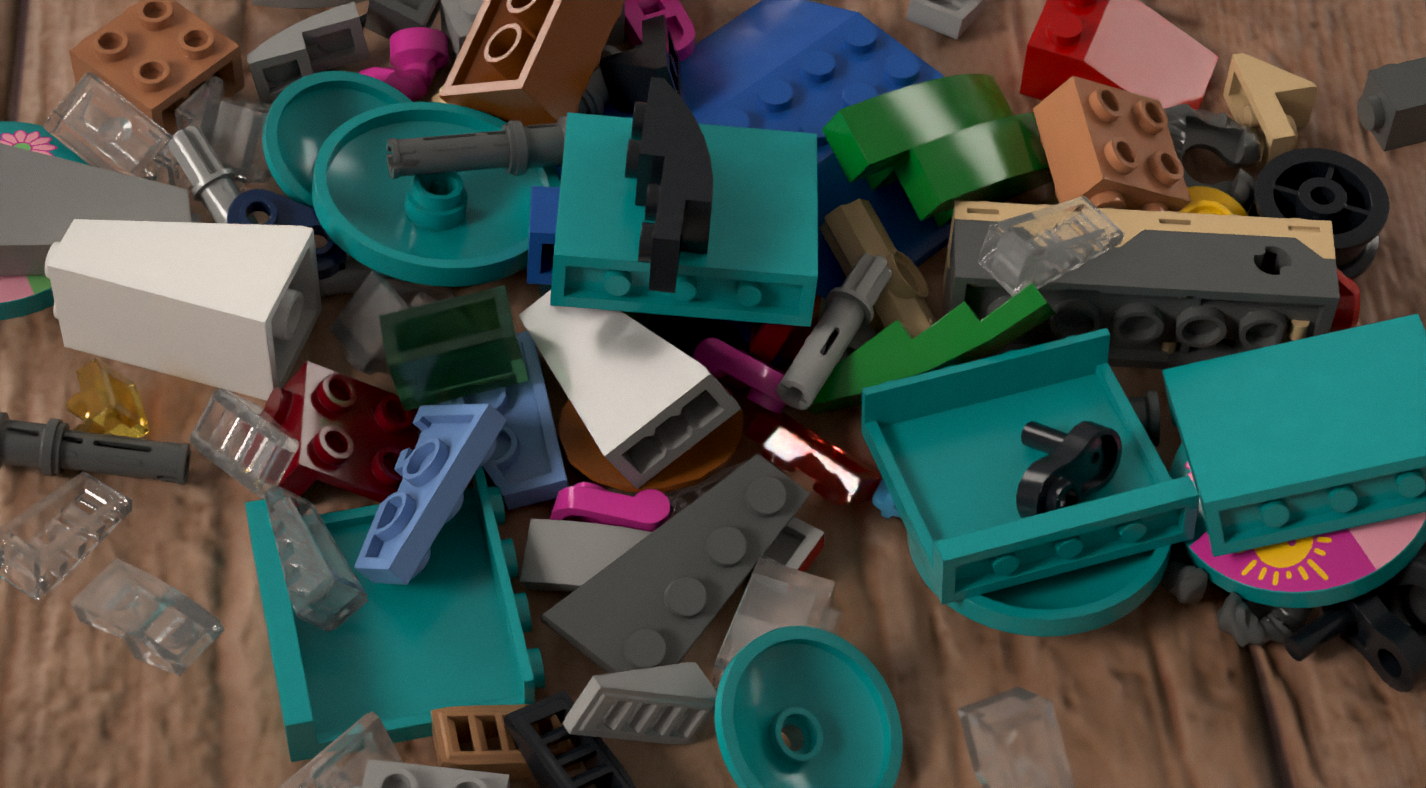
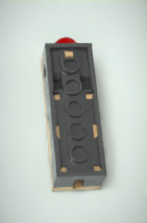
[943,200,1360,369]

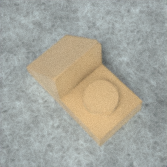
[1223,53,1318,173]

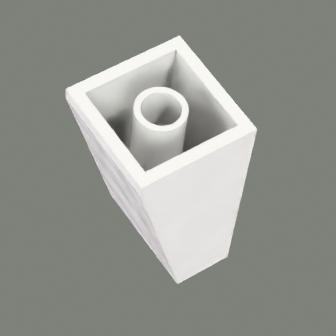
[45,219,322,401]

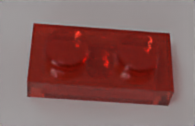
[746,413,882,506]

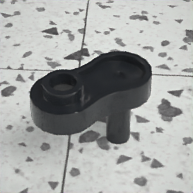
[1016,421,1122,518]
[1285,590,1426,692]

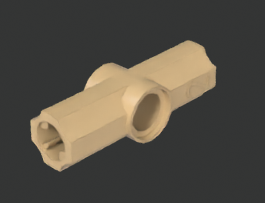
[820,198,937,337]

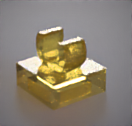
[66,358,150,438]

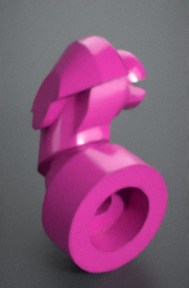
[359,27,449,102]

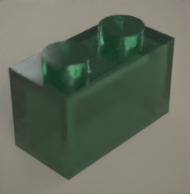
[379,285,529,411]

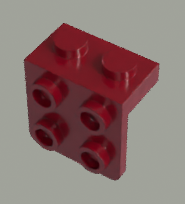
[258,361,419,512]

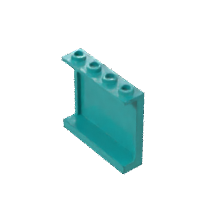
[550,112,818,327]
[1162,313,1426,557]
[861,328,1200,605]
[245,466,546,762]

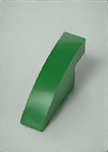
[822,73,1014,191]
[892,112,1053,228]

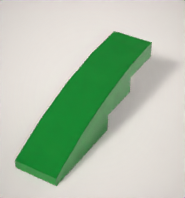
[806,283,1056,415]

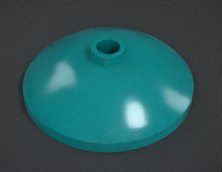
[262,71,412,209]
[715,626,903,788]

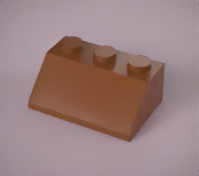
[439,0,625,126]

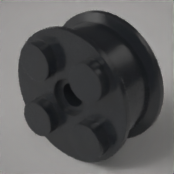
[1248,148,1390,280]

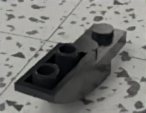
[625,77,713,293]

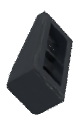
[503,690,636,788]

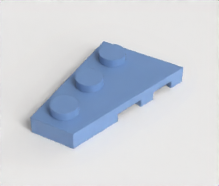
[410,331,569,510]
[354,404,507,585]

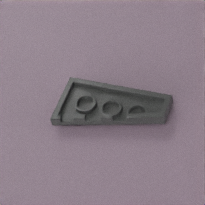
[541,453,811,674]

